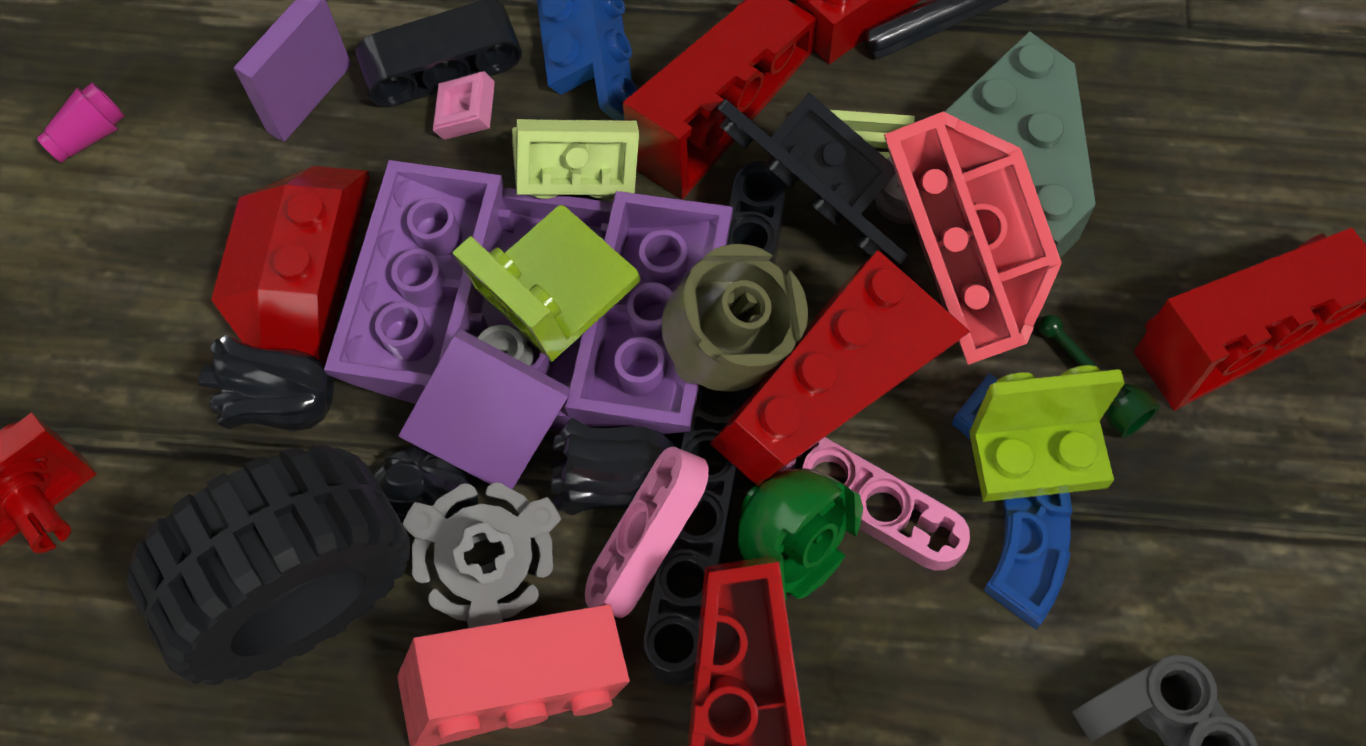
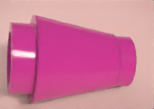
[37,82,125,163]

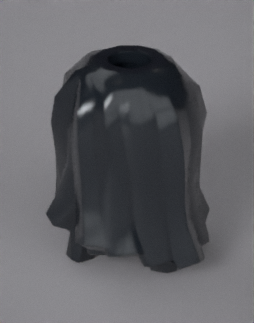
[199,334,334,432]
[550,418,675,515]

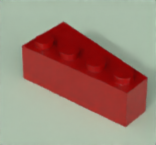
[710,250,971,486]

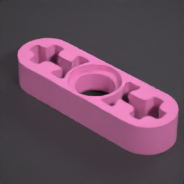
[585,446,709,618]

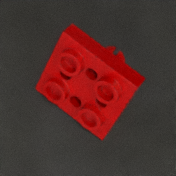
[0,412,97,554]

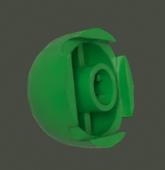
[738,468,863,600]

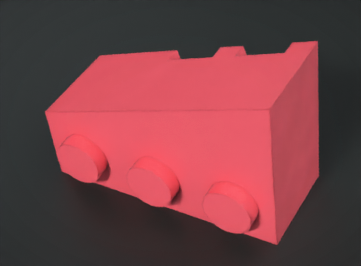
[397,604,630,746]

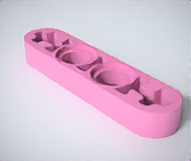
[770,437,970,571]

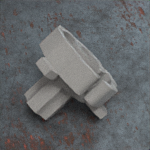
[403,482,561,628]

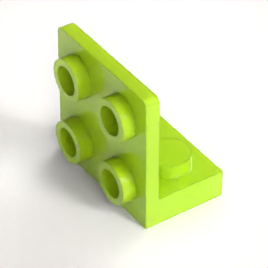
[452,205,641,362]
[969,365,1125,502]

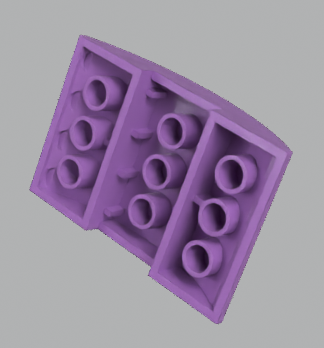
[324,160,733,434]

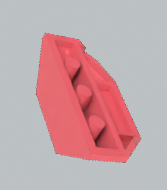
[884,111,1062,365]

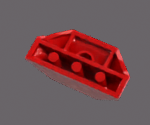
[211,166,370,365]

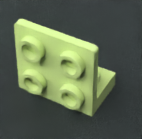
[512,119,639,199]

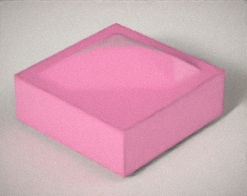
[433,71,495,140]

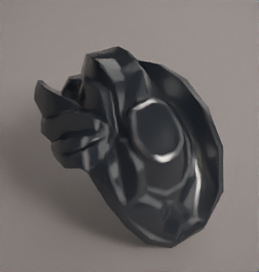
[372,445,478,523]

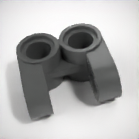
[1072,655,1258,746]

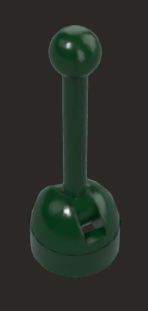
[1038,314,1160,438]

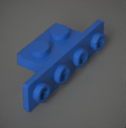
[537,0,638,121]

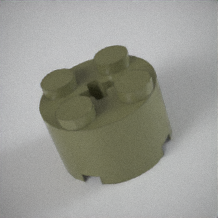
[662,244,808,392]

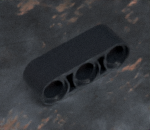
[355,0,522,107]

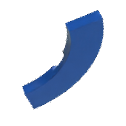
[952,372,1072,630]

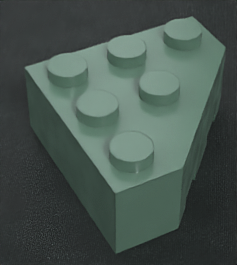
[945,31,1096,258]

